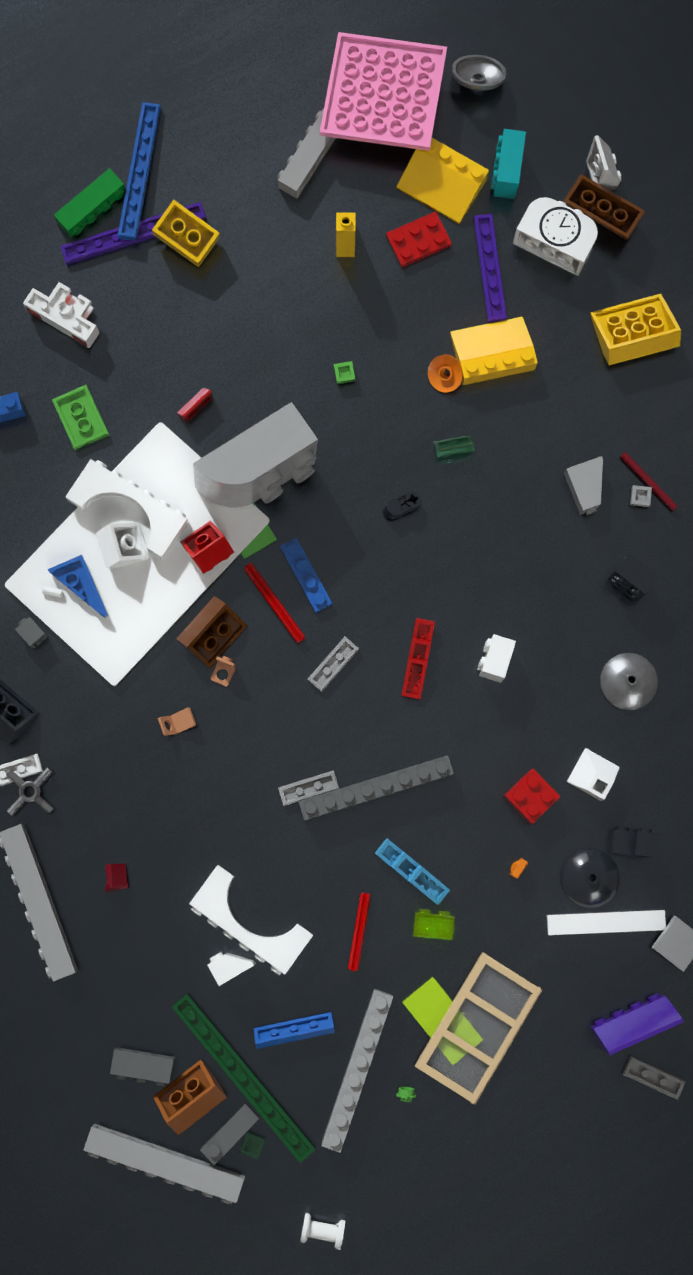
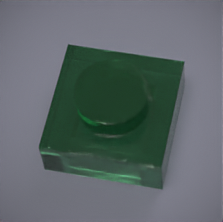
[239,1132,266,1160]

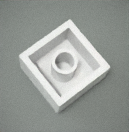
[477,634,516,683]

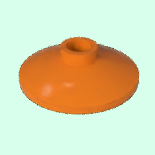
[428,355,463,392]

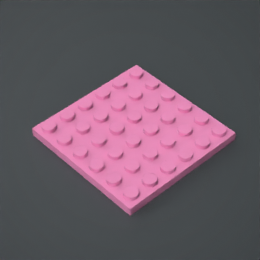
[320,32,447,151]

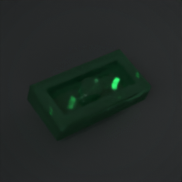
[434,435,475,457]

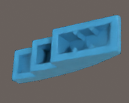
[375,838,450,905]

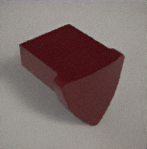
[105,864,129,893]

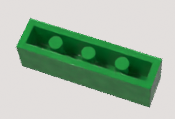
[54,168,126,238]

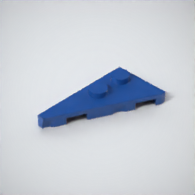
[48,555,109,618]

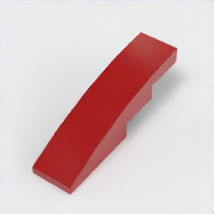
[401,618,435,699]

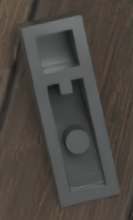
[200,1103,259,1165]

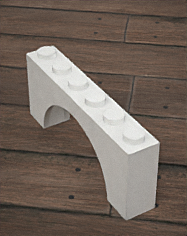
[66,459,188,561]
[189,865,313,975]

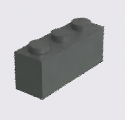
[110,1048,175,1086]

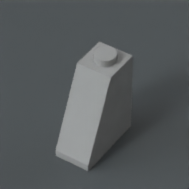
[564,456,603,515]

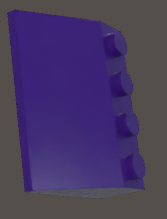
[591,993,684,1055]

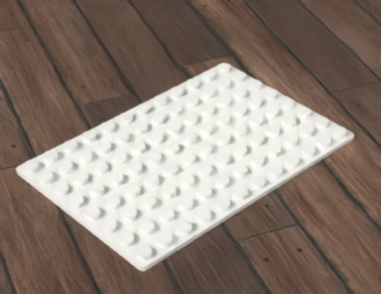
[5,423,269,686]

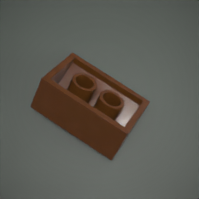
[176,596,248,668]

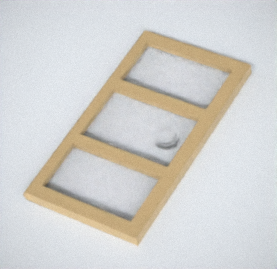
[415,952,542,1105]

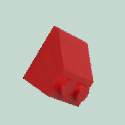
[180,520,235,574]

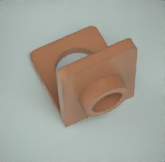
[210,656,236,687]
[158,708,196,736]

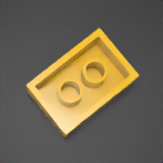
[152,200,220,267]

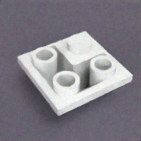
[567,748,619,801]

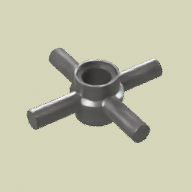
[6,768,54,816]

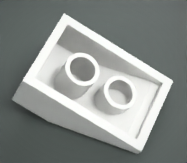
[586,135,621,191]

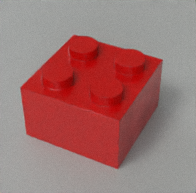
[503,769,560,825]

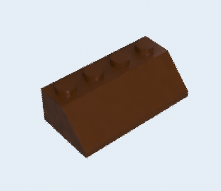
[563,174,645,240]

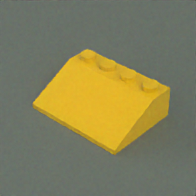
[397,138,489,224]
[590,294,681,365]
[450,317,538,385]

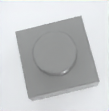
[630,485,652,507]

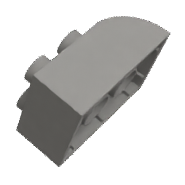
[193,402,318,507]

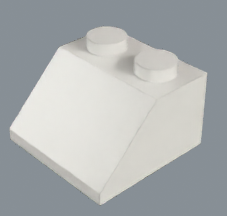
[96,522,149,568]
[207,952,256,986]

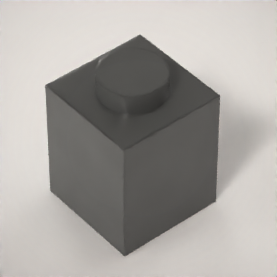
[15,617,48,649]

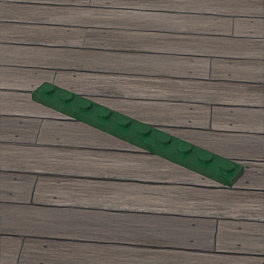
[172,993,316,1163]

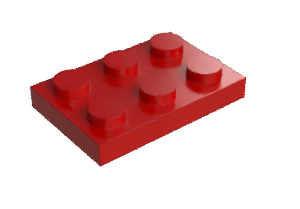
[386,211,452,268]

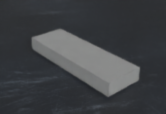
[307,637,359,692]
[278,770,339,806]
[622,1056,686,1100]

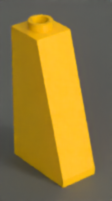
[336,213,355,257]

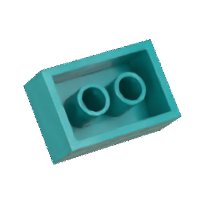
[491,129,526,199]

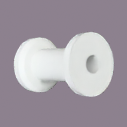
[300,1213,345,1250]

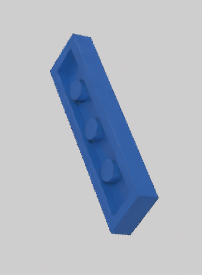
[280,537,332,613]
[254,1012,335,1049]

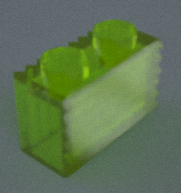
[412,909,455,940]

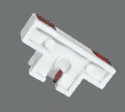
[23,282,99,348]

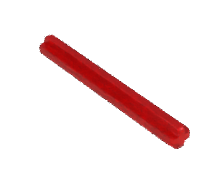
[244,563,305,643]

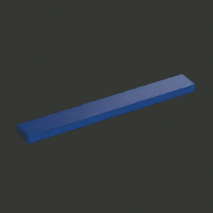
[118,102,161,241]

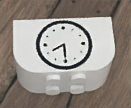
[513,197,597,276]

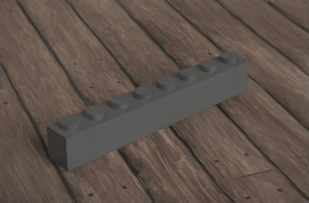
[299,755,454,821]

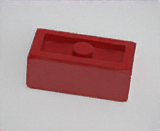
[177,388,213,422]

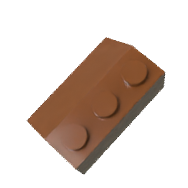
[153,1060,227,1135]

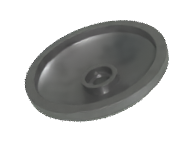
[452,55,506,91]
[600,653,658,710]

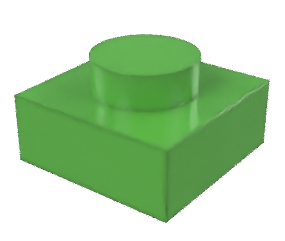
[334,361,355,384]

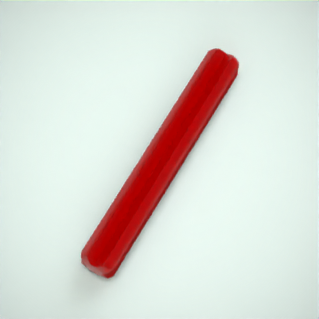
[348,893,371,971]

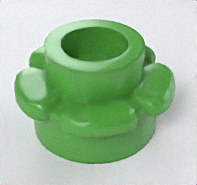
[396,1087,416,1102]

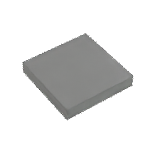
[652,916,693,972]

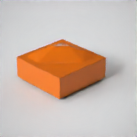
[509,858,528,879]

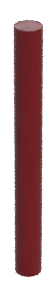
[620,452,677,511]

